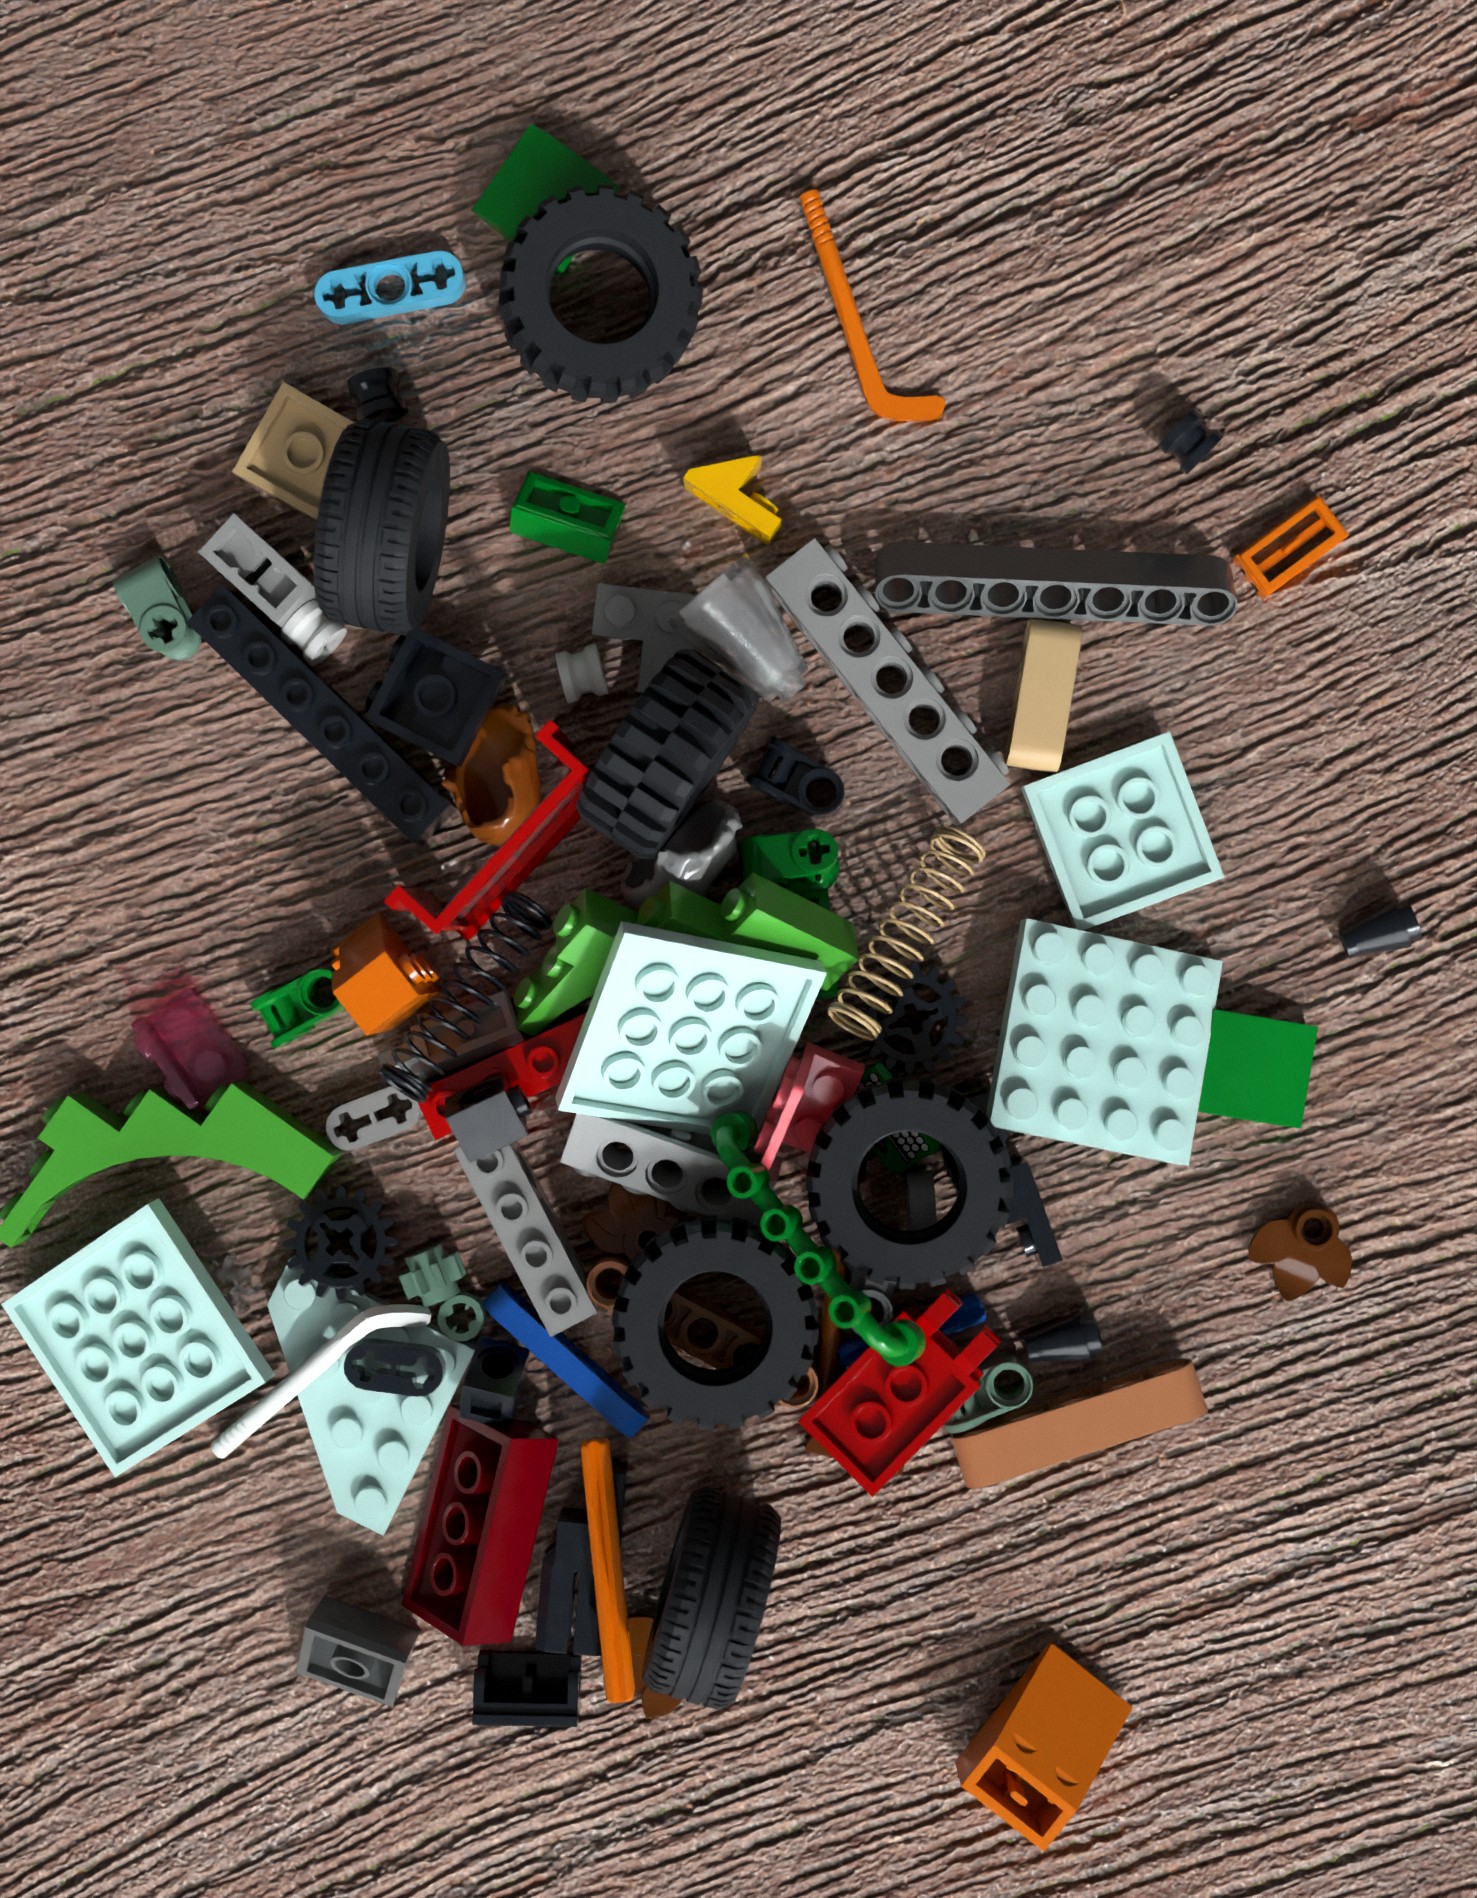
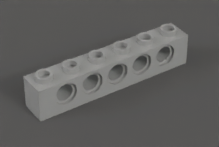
[765,538,1011,827]

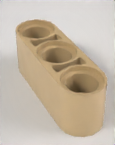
[1004,618,1082,774]

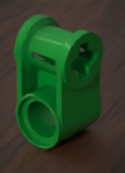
[738,829,840,894]
[249,967,346,1050]

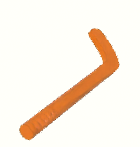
[799,189,946,422]

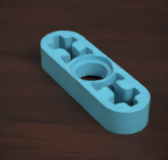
[314,251,466,325]

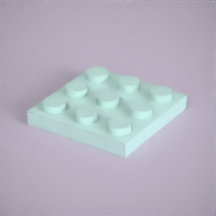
[1021,731,1225,930]

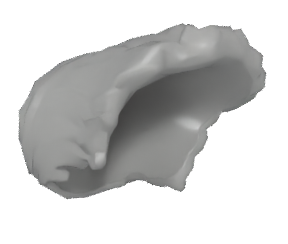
[621,799,742,913]

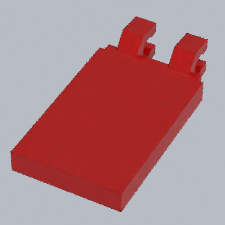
[798,1288,1002,1497]

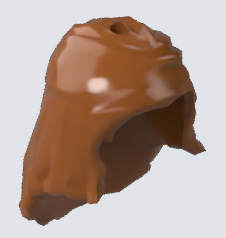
[441,702,542,846]

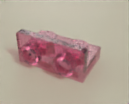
[131,987,253,1109]

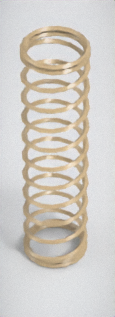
[828,825,985,1040]

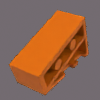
[331,911,442,1036]

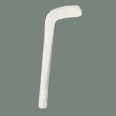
[211,1304,431,1458]

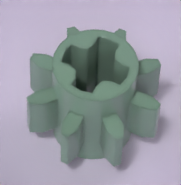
[398,1243,467,1307]

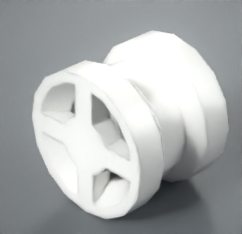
[280,600,347,666]
[555,643,608,704]

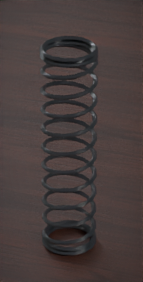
[378,891,553,1103]

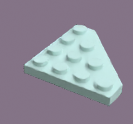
[267,1256,476,1536]

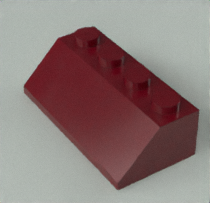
[402,1405,559,1646]

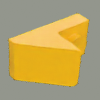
[683,455,782,546]

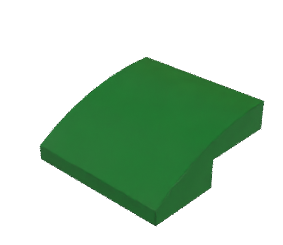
[471,124,621,275]
[1198,1009,1318,1129]

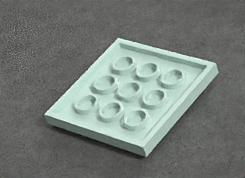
[986,918,1223,1166]
[555,921,827,1135]
[1,1198,275,1477]

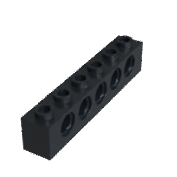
[186,585,458,846]

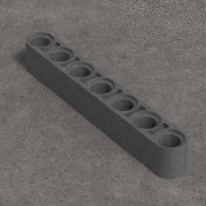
[875,542,1237,626]

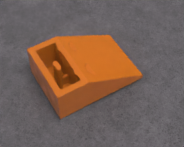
[955,1641,1133,1852]

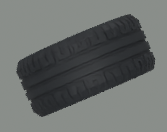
[313,419,450,635]
[641,1486,782,1710]

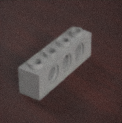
[560,1113,783,1229]
[453,1141,600,1337]

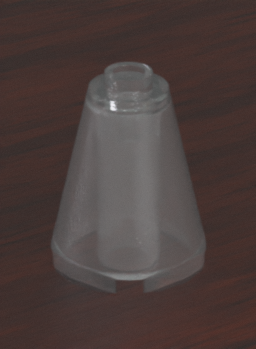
[667,553,809,702]

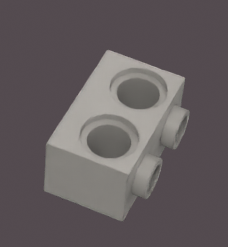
[198,513,316,628]

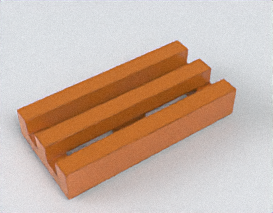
[1232,494,1349,600]

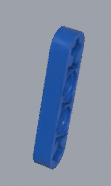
[483,1282,650,1438]

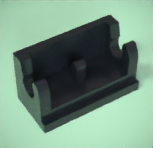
[472,1650,582,1727]

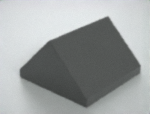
[296,1595,421,1707]

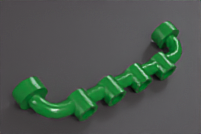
[711,1111,926,1366]

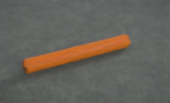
[580,1437,635,1703]

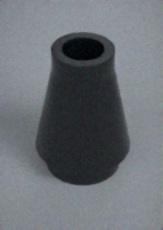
[1338,899,1422,959]
[1024,1309,1104,1363]

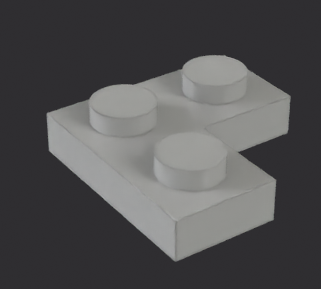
[592,583,701,695]

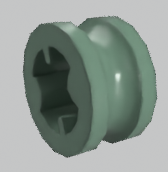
[438,1291,487,1341]

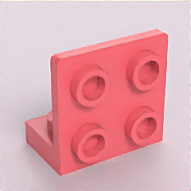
[753,1042,865,1172]

